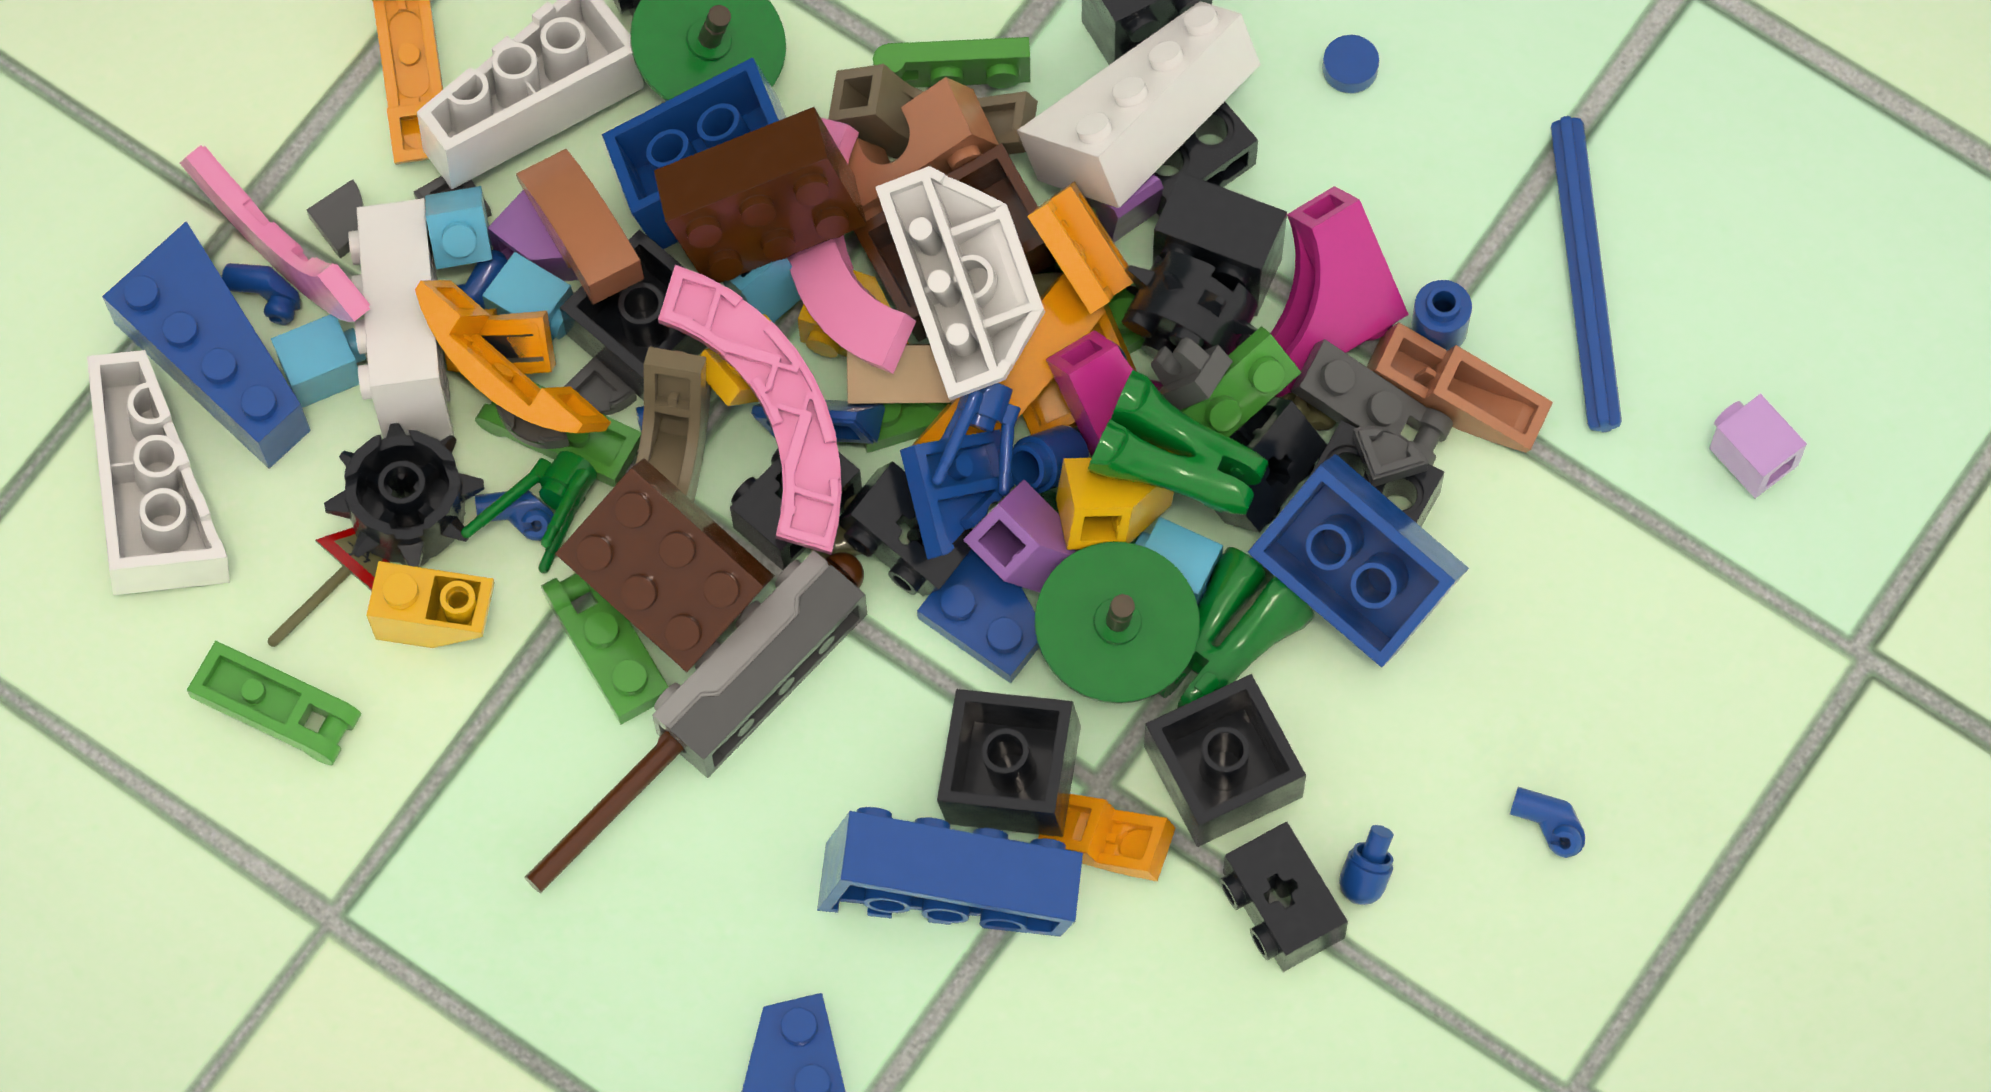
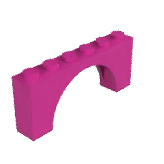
[1046,186,1409,457]

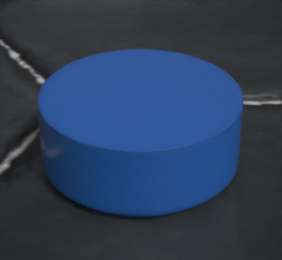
[1322,35,1379,93]

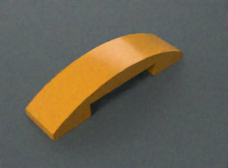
[372,0,443,165]
[912,273,1106,445]
[415,280,611,433]

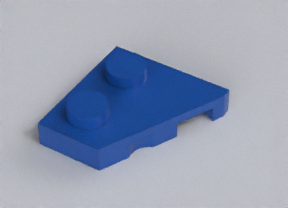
[900,429,1014,560]
[917,549,1039,684]
[742,993,846,1092]

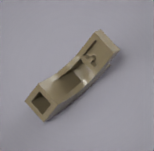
[828,64,1038,159]
[636,347,711,502]

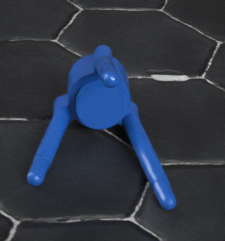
[932,383,1021,496]

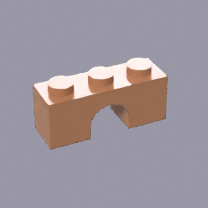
[848,77,999,221]

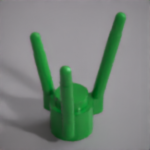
[461,451,597,573]

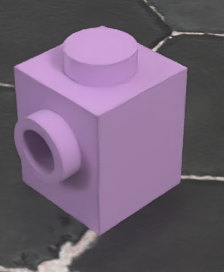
[1709,393,1807,499]

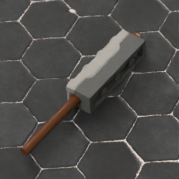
[524,551,868,893]

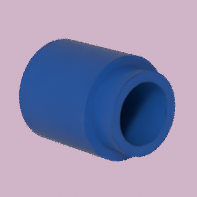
[1411,280,1472,351]
[1012,425,1089,493]

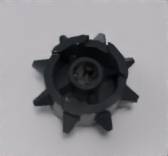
[1122,251,1259,358]
[324,423,485,567]

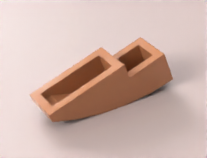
[516,149,644,305]
[1367,322,1553,453]

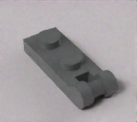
[1290,339,1453,466]

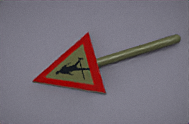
[267,527,390,647]

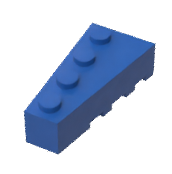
[102,221,311,469]
[817,807,1083,937]

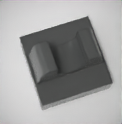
[1151,337,1233,410]

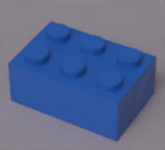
[602,57,786,249]
[1247,454,1469,668]

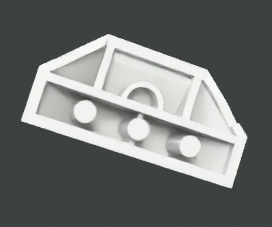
[875,166,1045,401]

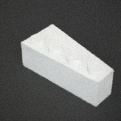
[417,0,644,189]
[1017,1,1261,208]
[348,198,454,441]
[87,350,230,595]

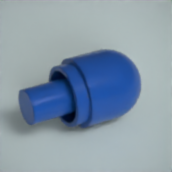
[1339,825,1394,905]

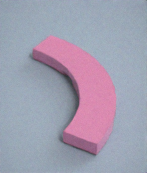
[787,118,916,374]
[180,145,370,322]
[658,265,842,555]

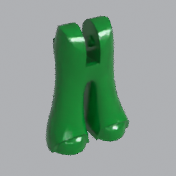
[1088,370,1269,515]
[1158,547,1315,708]

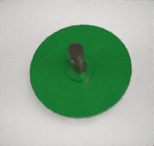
[630,0,786,101]
[1035,542,1200,704]

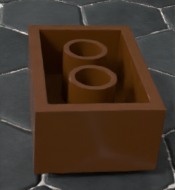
[654,107,867,283]
[854,143,1057,342]
[555,458,775,673]

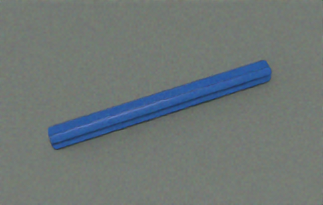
[1550,116,1622,433]

